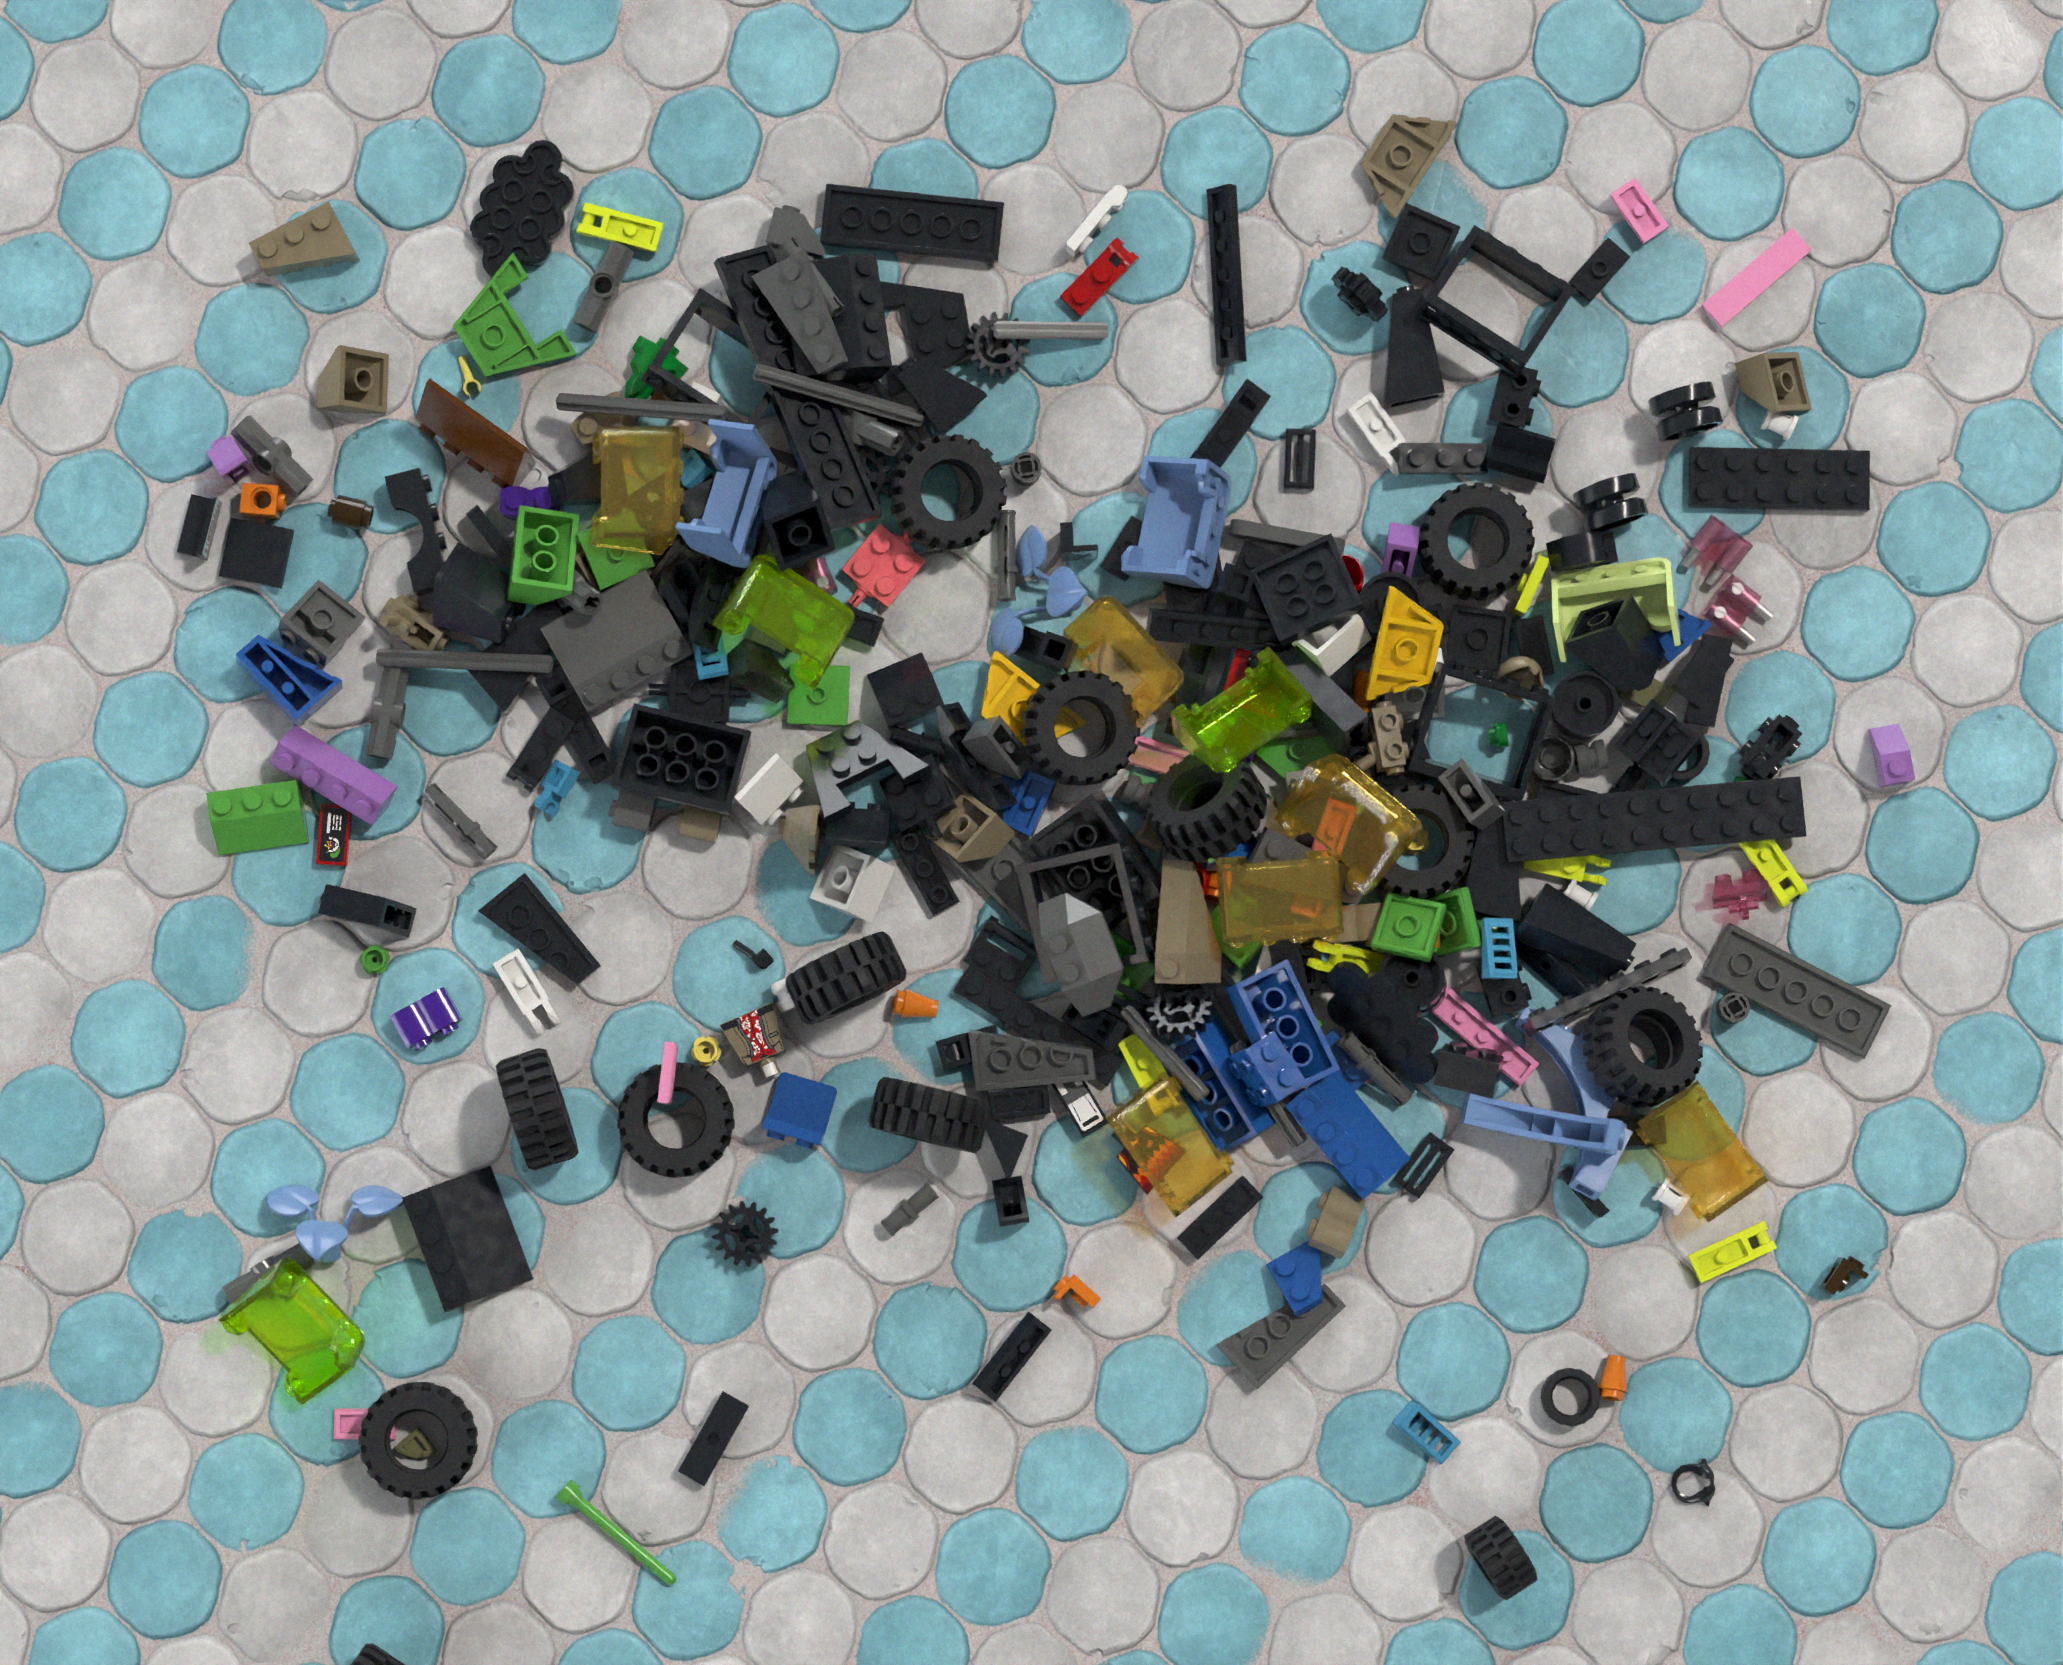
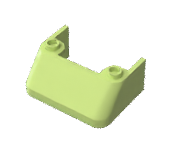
[1551,557,1681,663]

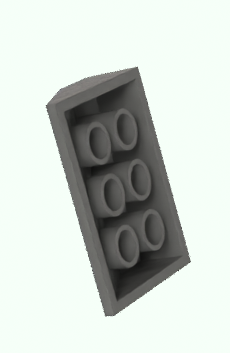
[540,569,693,712]

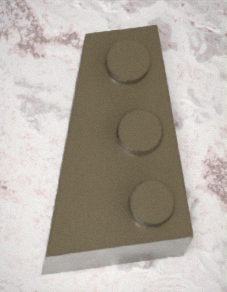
[249,202,360,276]

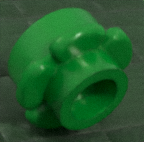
[1488,721,1509,751]

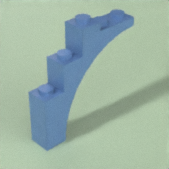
[1514,1008,1633,1201]
[1459,1093,1625,1155]

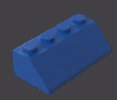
[1225,959,1340,1093]
[1164,1018,1276,1157]
[1285,1071,1410,1200]

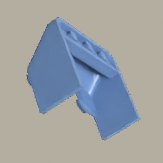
[675,419,778,568]

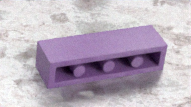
[270,725,398,825]

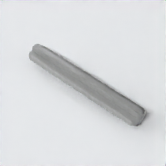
[993,321,1108,340]

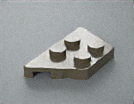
[1360,114,1457,220]

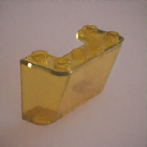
[592,426,684,555]
[1063,596,1184,727]
[1216,849,1344,948]

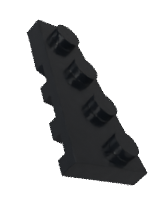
[478,873,602,985]

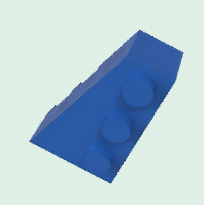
[236,635,343,726]

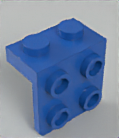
[1228,1031,1307,1108]
[762,1072,837,1150]

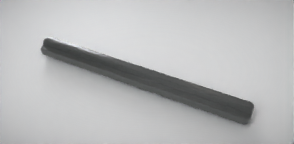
[753,363,924,427]
[556,393,728,422]
[376,649,553,673]

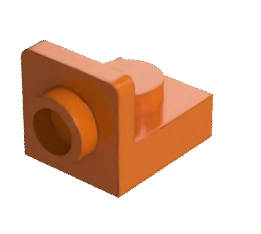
[1053,1274,1101,1308]

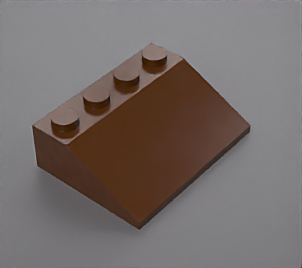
[415,378,536,489]

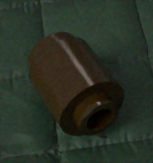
[328,495,374,530]

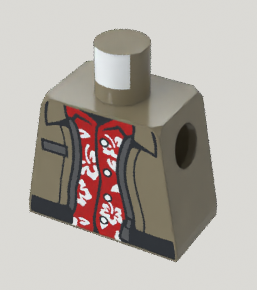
[720,1002,786,1079]

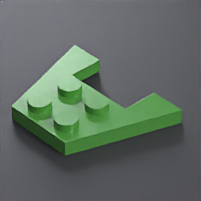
[453,253,577,377]

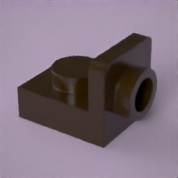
[1819,1256,1869,1295]

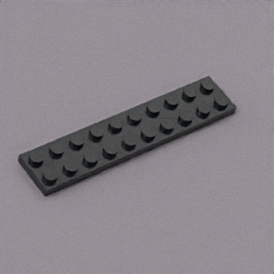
[714,244,883,532]
[1500,776,1807,863]

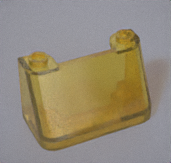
[1274,753,1422,895]
[1104,1072,1235,1218]
[1635,1079,1769,1223]

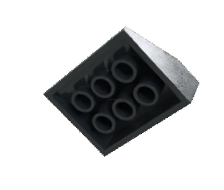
[789,254,892,380]
[611,703,751,815]
[1021,790,1161,930]
[402,1165,534,1312]

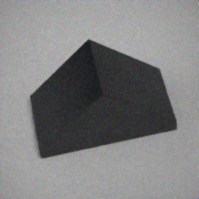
[986,1119,1028,1178]
[992,1175,1030,1227]

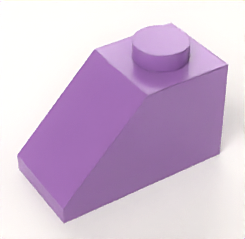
[207,435,256,486]
[1380,522,1420,578]
[1868,724,1915,788]

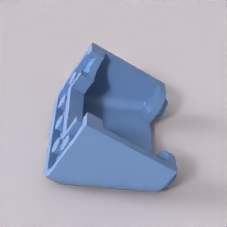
[1121,456,1231,589]

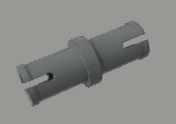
[880,1183,939,1237]

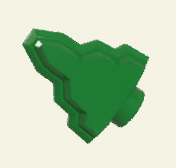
[624,335,689,399]

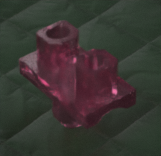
[1712,869,1769,921]

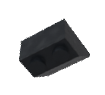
[866,652,944,731]

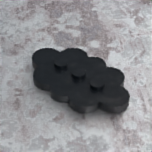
[470,140,575,277]
[1327,961,1439,1084]

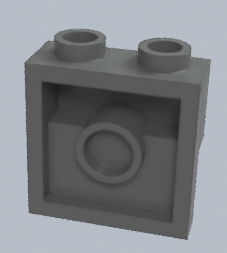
[278,579,365,667]

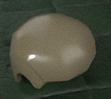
[1496,656,1544,700]

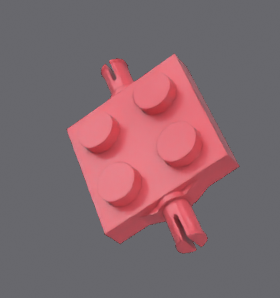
[841,523,926,608]

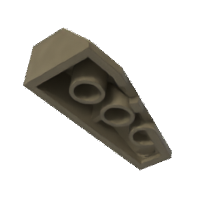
[778,805,824,876]
[1155,859,1222,984]

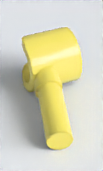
[458,356,482,396]

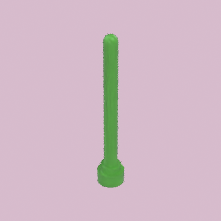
[556,1479,677,1585]

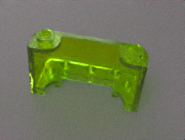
[712,554,855,690]
[1171,647,1313,773]
[219,1257,366,1405]

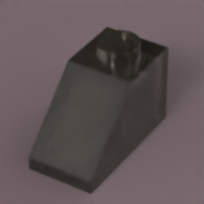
[727,638,795,704]

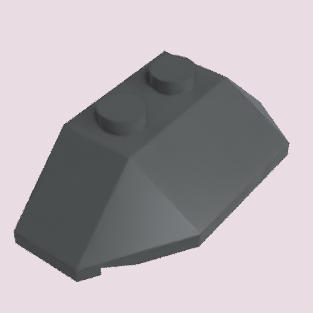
[1038,893,1124,1017]

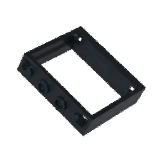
[1416,225,1575,378]
[641,288,771,426]
[1405,659,1556,801]
[1016,839,1155,984]

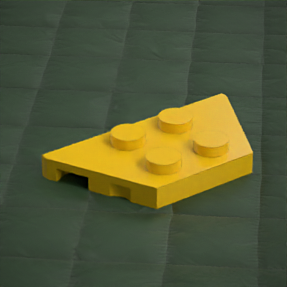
[1365,586,1444,700]
[980,650,1087,746]

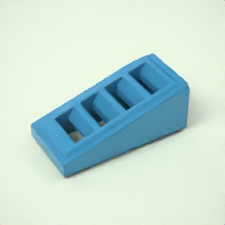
[692,621,729,680]
[1482,918,1517,980]
[1392,1400,1461,1465]

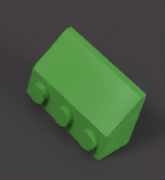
[507,505,579,605]
[206,780,309,856]

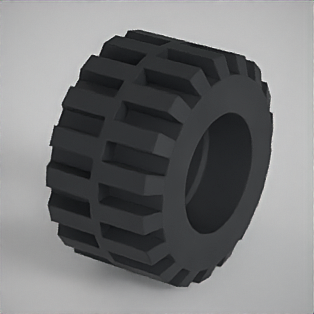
[1464,1516,1538,1600]

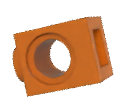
[240,483,287,520]

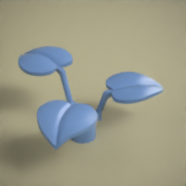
[991,525,1088,658]
[266,1185,404,1263]

